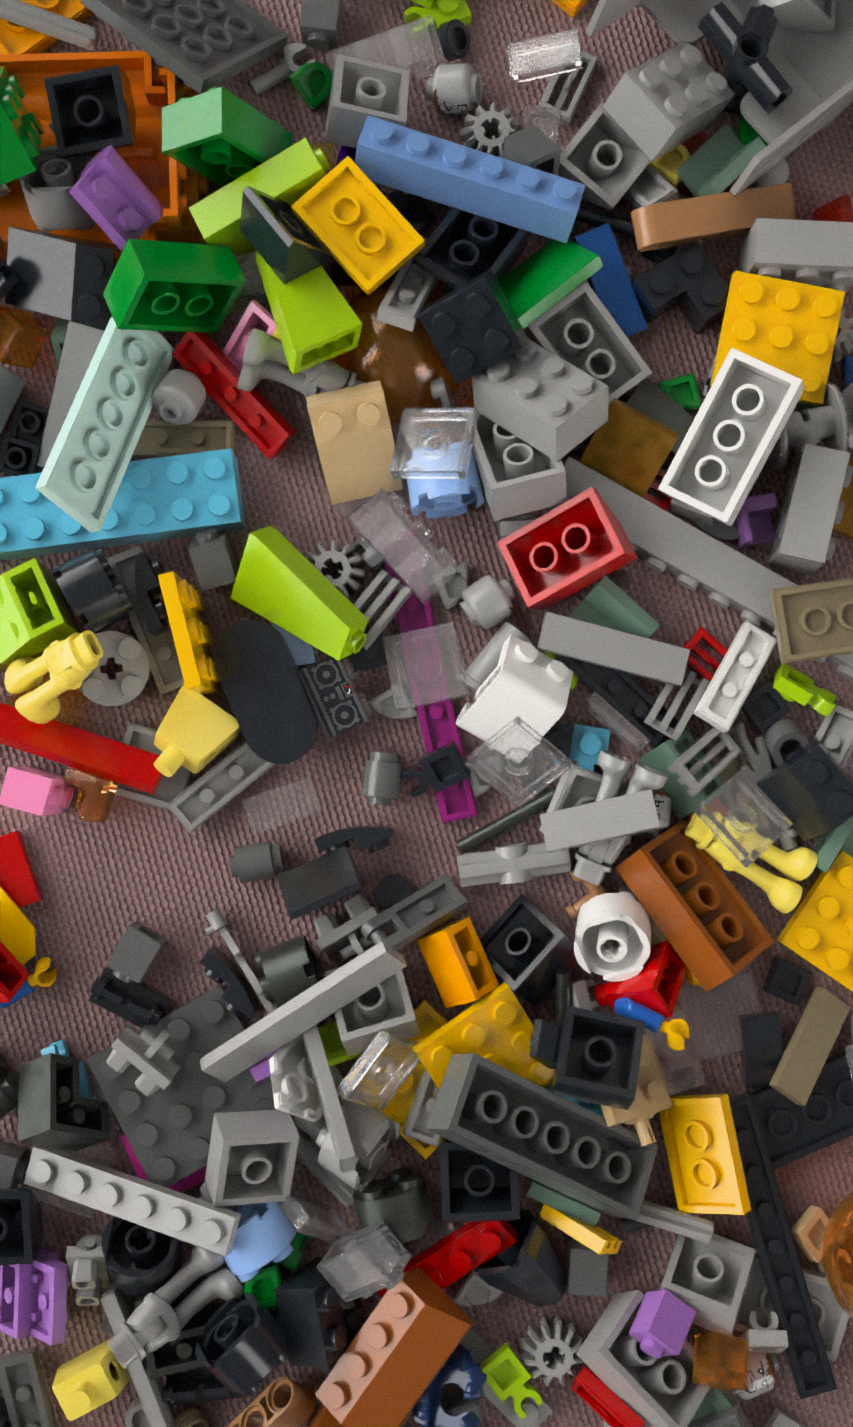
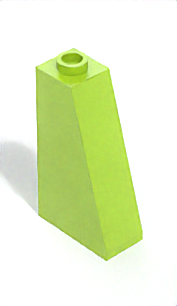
[189,137,331,263]
[256,250,362,375]
[230,526,369,661]

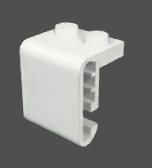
[456,634,573,761]

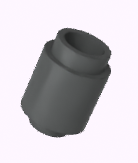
[362,752,402,806]
[229,841,285,884]

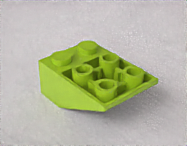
[0,558,79,672]

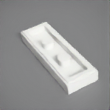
[693,621,777,733]

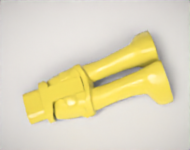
[5,630,103,724]
[685,809,818,914]

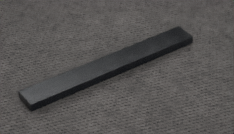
[729,1092,837,1399]

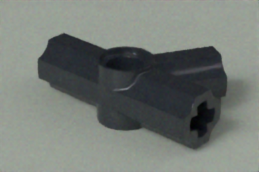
[698,2,793,113]

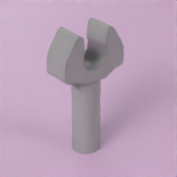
[250,43,315,95]

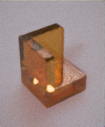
[115,148,161,192]
[0,306,49,368]
[64,767,118,822]
[692,1332,749,1391]

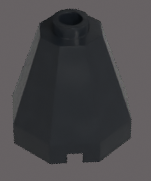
[478,1209,567,1307]

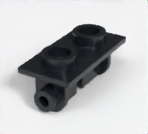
[88,967,171,1028]
[162,1366,243,1406]

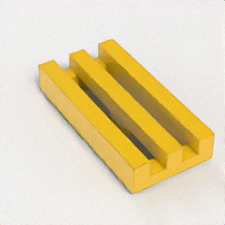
[539,1204,622,1254]

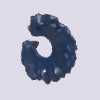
[412,1343,487,1427]

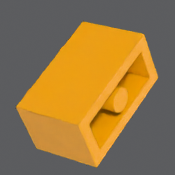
[416,917,499,1008]

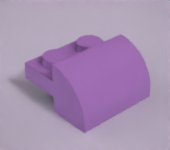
[69,145,164,252]
[0,1248,69,1346]

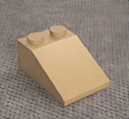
[306,380,403,505]

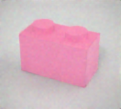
[0,766,74,816]

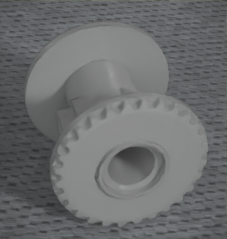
[767,383,849,469]

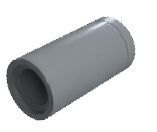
[459,622,534,693]

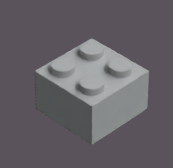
[324,967,421,1057]
[205,1109,299,1207]

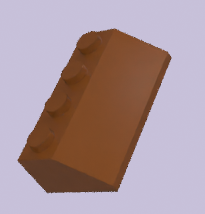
[615,819,775,992]
[315,1267,474,1427]

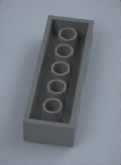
[426,1053,658,1220]

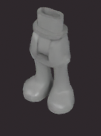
[237,328,366,398]
[572,750,668,886]
[107,1245,244,1369]

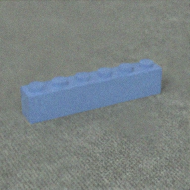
[355,115,585,243]

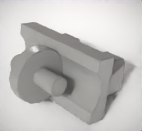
[314,894,380,960]
[106,1024,181,1096]
[66,1234,112,1306]

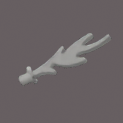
[735,722,798,851]
[205,908,274,1014]

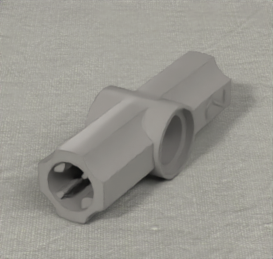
[456,842,571,887]

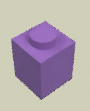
[629,1289,696,1358]

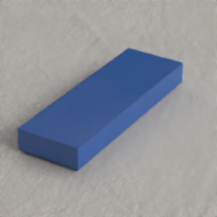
[573,223,648,337]

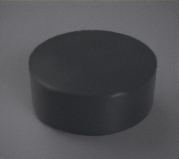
[436,19,470,61]
[375,874,412,910]

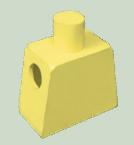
[154,683,240,777]
[52,1336,131,1421]

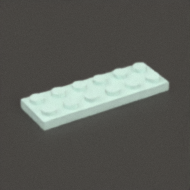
[35,316,174,532]

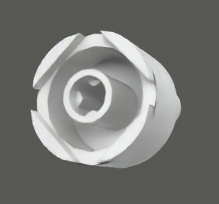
[574,891,652,982]

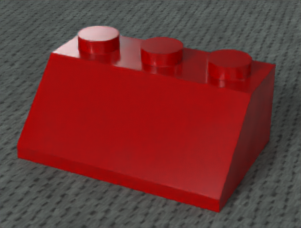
[497,486,638,611]

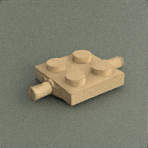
[600,1035,673,1147]

